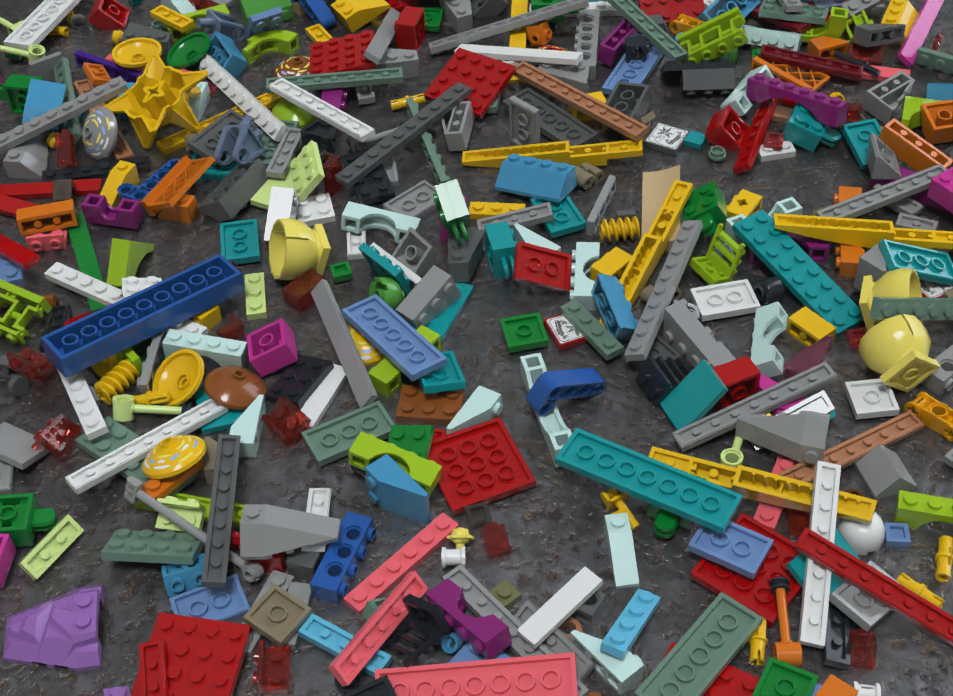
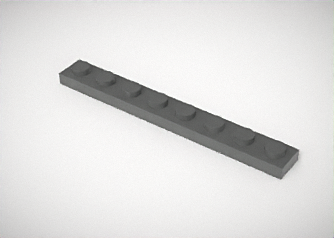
[201,434,241,588]

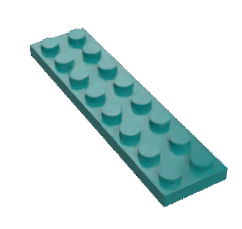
[732,209,864,338]
[555,428,743,534]

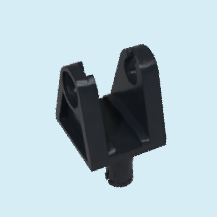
[295,118,341,164]

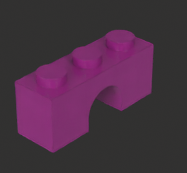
[81,193,144,229]

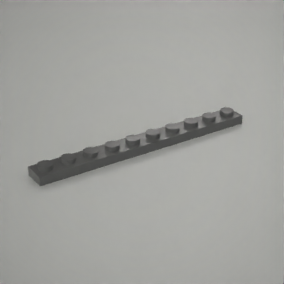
[335,82,472,189]

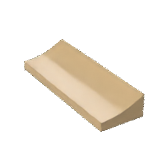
[641,165,681,252]

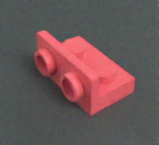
[25,229,69,252]

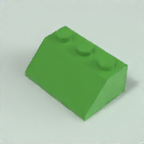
[240,0,294,27]

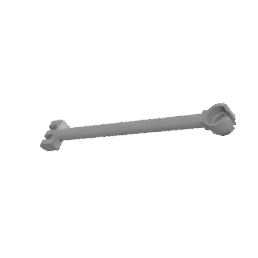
[124,476,264,582]

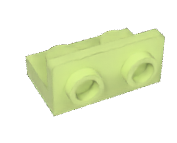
[155,496,207,533]

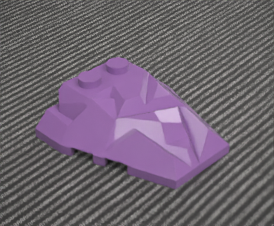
[3,584,105,672]

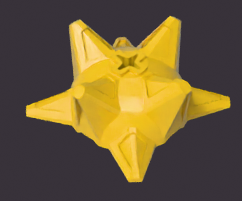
[103,53,208,149]

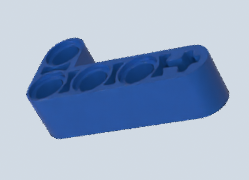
[291,0,336,30]
[117,158,180,213]
[526,368,607,416]

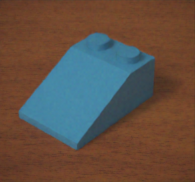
[22,78,66,133]
[365,454,431,525]

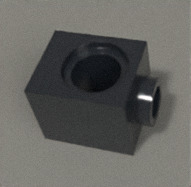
[625,36,649,61]

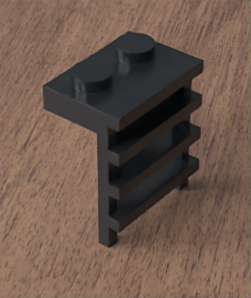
[635,356,691,407]
[379,594,451,667]

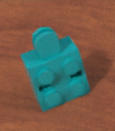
[780,102,841,152]
[484,221,517,280]

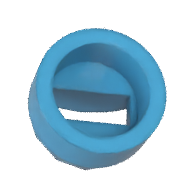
[441,633,463,654]

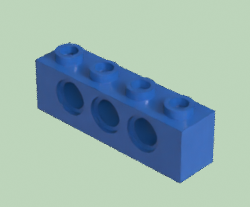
[310,511,376,605]

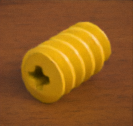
[599,216,640,243]
[94,360,140,405]

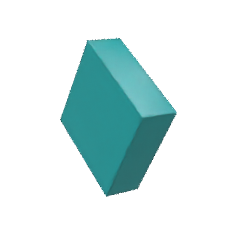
[684,130,707,150]

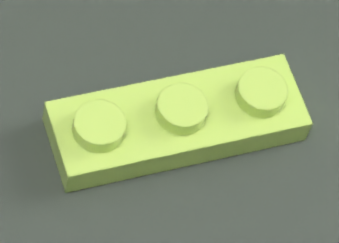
[244,272,267,320]
[18,514,84,580]

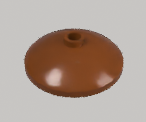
[204,366,267,410]

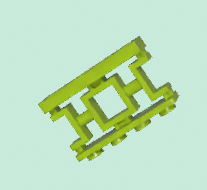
[677,6,749,63]
[0,279,52,345]

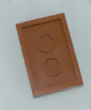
[396,385,465,425]

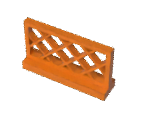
[749,56,831,92]
[140,156,215,216]

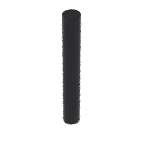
[834,51,881,77]

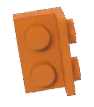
[82,62,111,87]

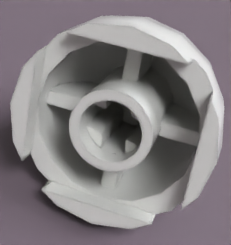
[837,512,885,555]

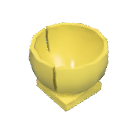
[269,218,331,281]
[859,268,923,331]
[859,314,940,393]

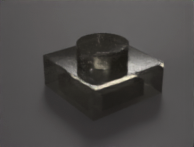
[464,502,493,530]

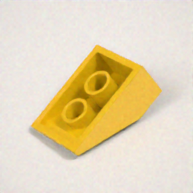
[331,0,391,33]

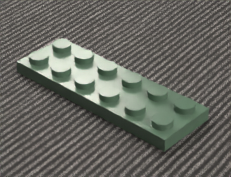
[75,416,197,499]
[634,592,763,696]

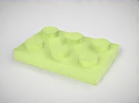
[290,140,325,202]

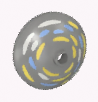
[82,107,118,160]

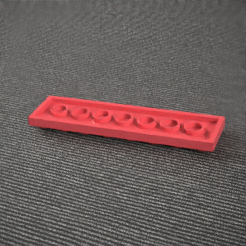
[375,652,578,696]

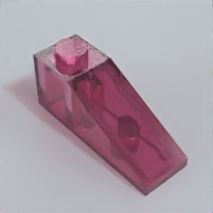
[783,335,833,380]

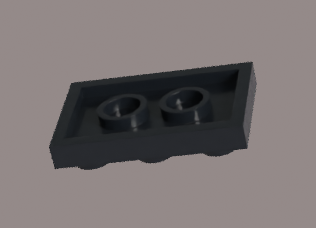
[265,354,334,409]

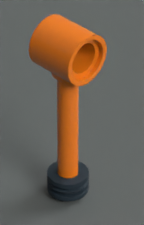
[769,577,802,667]

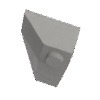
[3,132,49,180]
[735,411,830,465]
[240,504,341,560]

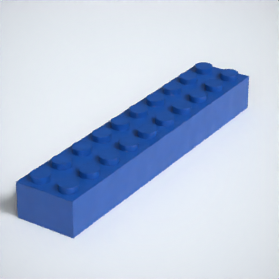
[41,254,244,378]

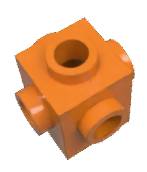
[526,20,552,47]

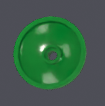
[166,32,211,69]

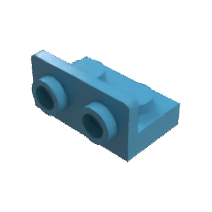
[161,553,205,597]

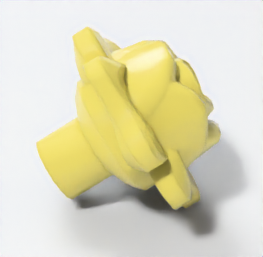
[446,527,474,549]

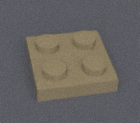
[243,583,312,647]

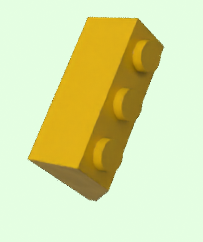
[881,0,918,45]

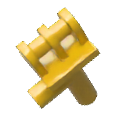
[600,488,640,531]

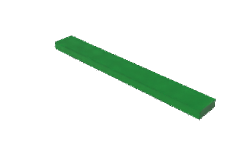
[68,211,107,312]

